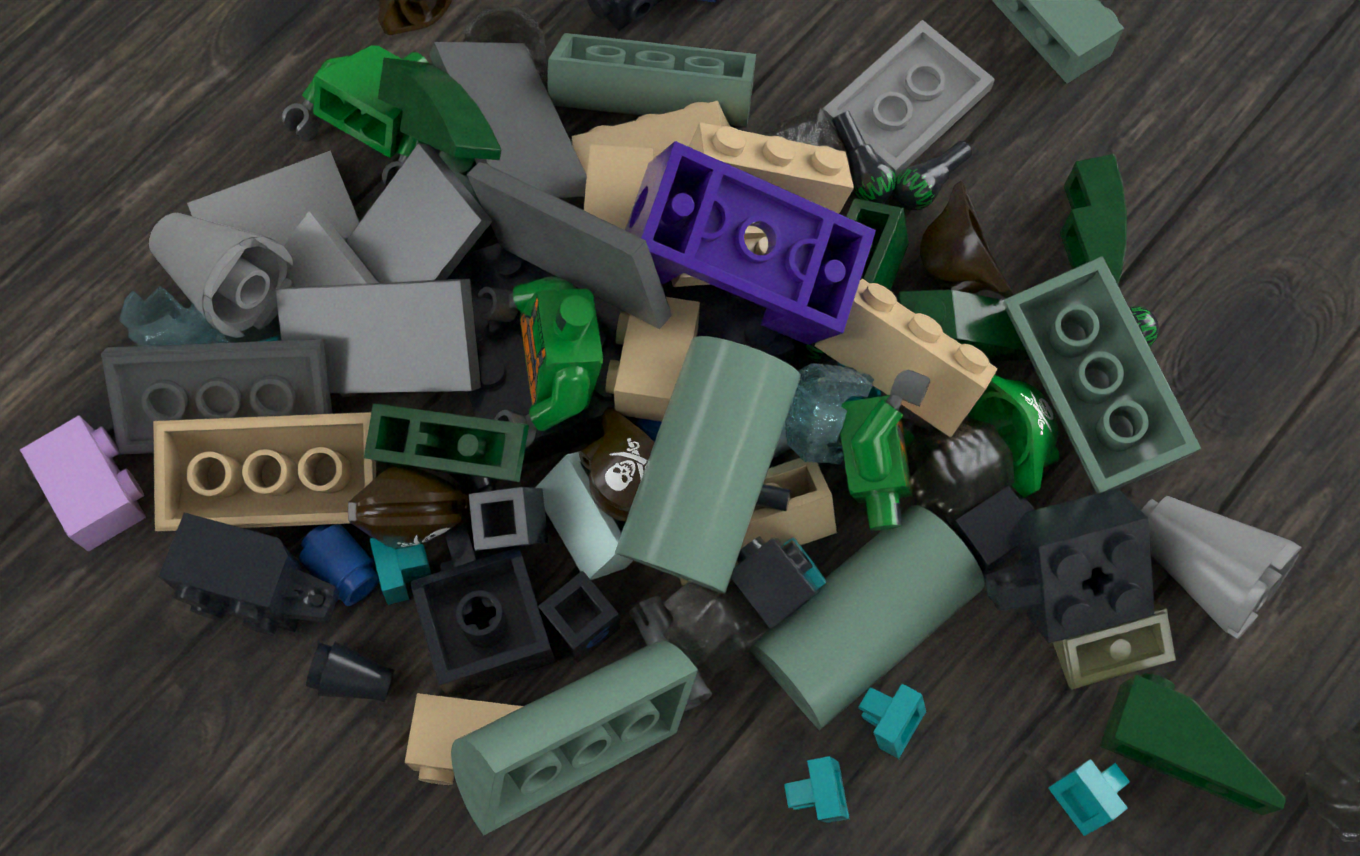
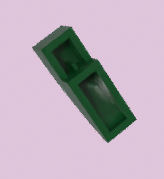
[378,57,502,160]
[1060,154,1127,285]

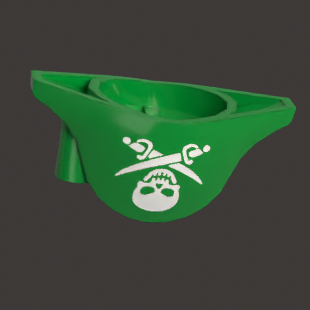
[968,374,1059,498]

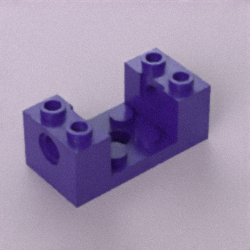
[625,141,876,345]

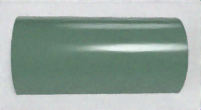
[548,33,756,127]
[1003,256,1201,494]
[615,336,801,593]
[746,505,985,731]
[451,640,698,836]

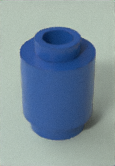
[299,524,379,606]

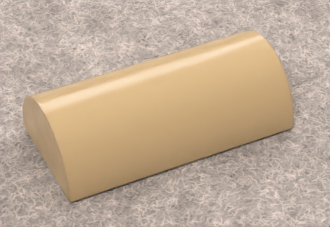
[153,412,387,532]

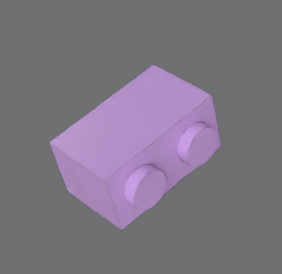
[20,416,146,552]

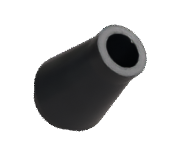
[306,641,395,702]

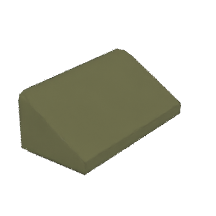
[1053,601,1176,689]

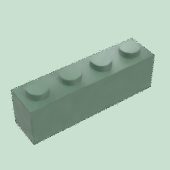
[992,0,1124,84]

